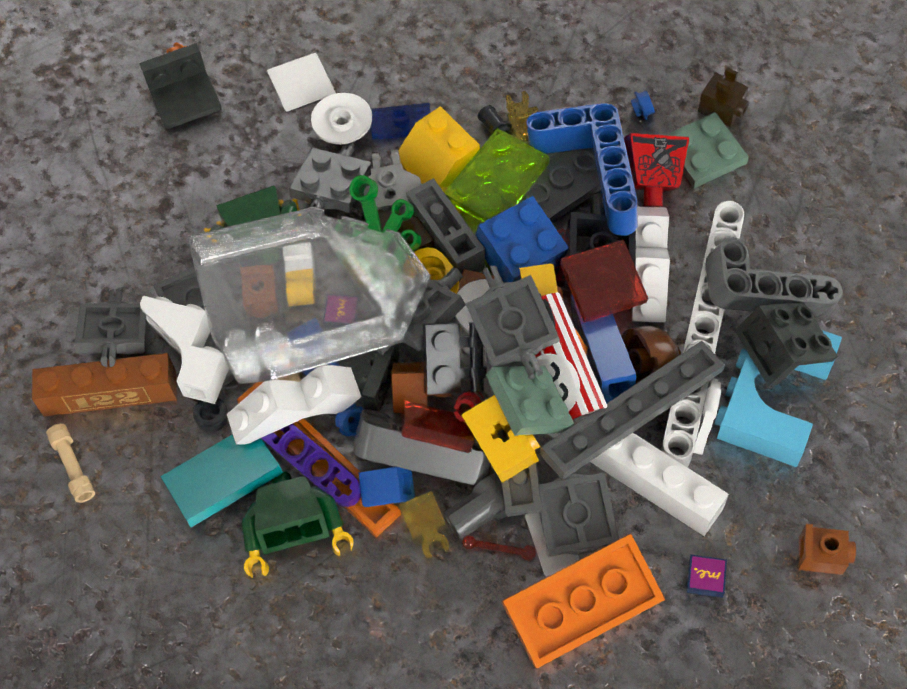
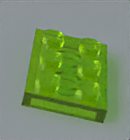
[444,128,550,222]

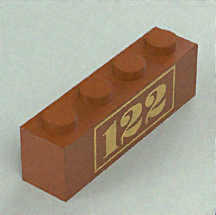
[32,353,177,417]

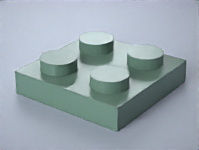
[666,112,749,188]
[486,366,575,436]

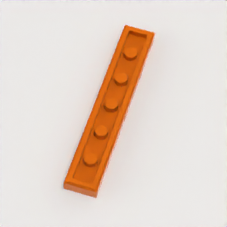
[236,378,401,538]

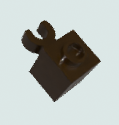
[698,67,749,127]

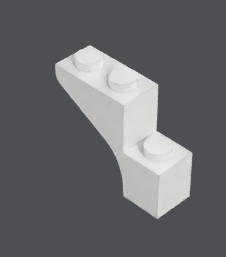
[632,206,670,323]
[140,296,229,404]
[227,364,361,445]

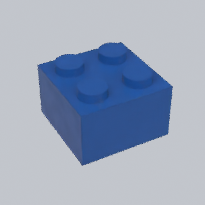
[475,196,569,283]

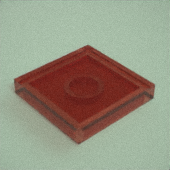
[560,240,649,323]
[402,400,474,453]

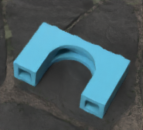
[714,330,842,467]

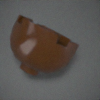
[622,326,681,384]

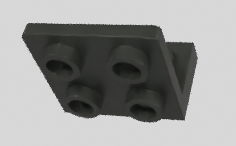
[139,43,222,129]
[735,303,838,386]
[332,338,400,412]

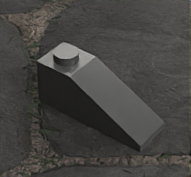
[406,178,485,281]

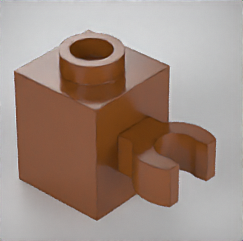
[391,362,451,417]

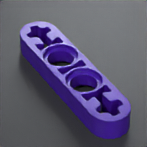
[261,424,362,507]

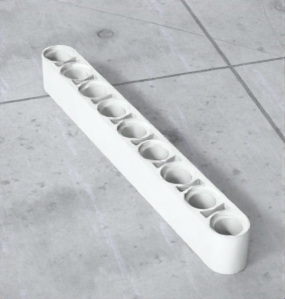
[661,201,744,467]

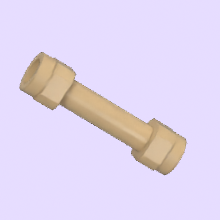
[46,424,95,503]

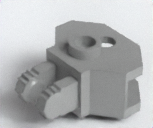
[360,149,422,216]

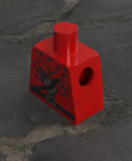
[624,133,689,207]

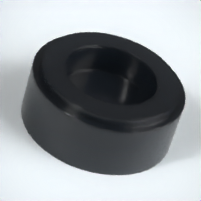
[193,398,228,432]

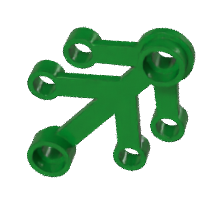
[335,175,421,297]

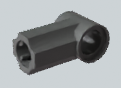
[443,474,507,540]

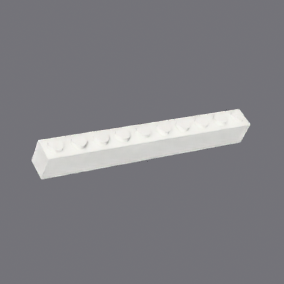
[422,318,729,536]

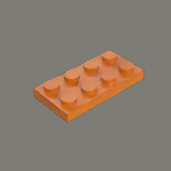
[501,534,665,669]

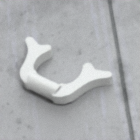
[693,378,721,455]

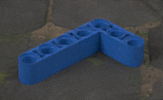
[526,103,638,235]

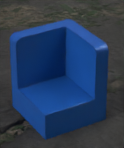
[359,466,416,507]

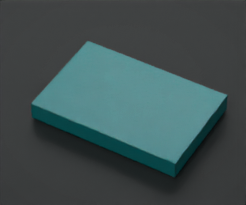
[160,434,283,527]

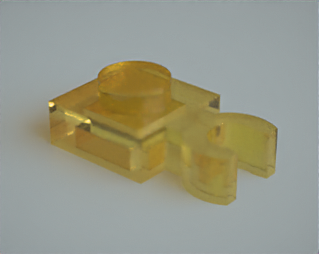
[506,91,539,145]
[399,491,449,560]

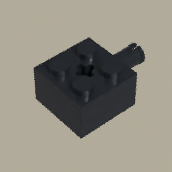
[564,194,636,294]

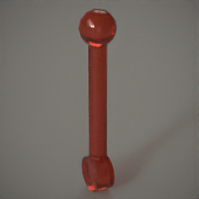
[462,535,536,561]

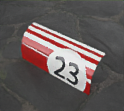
[530,292,607,420]

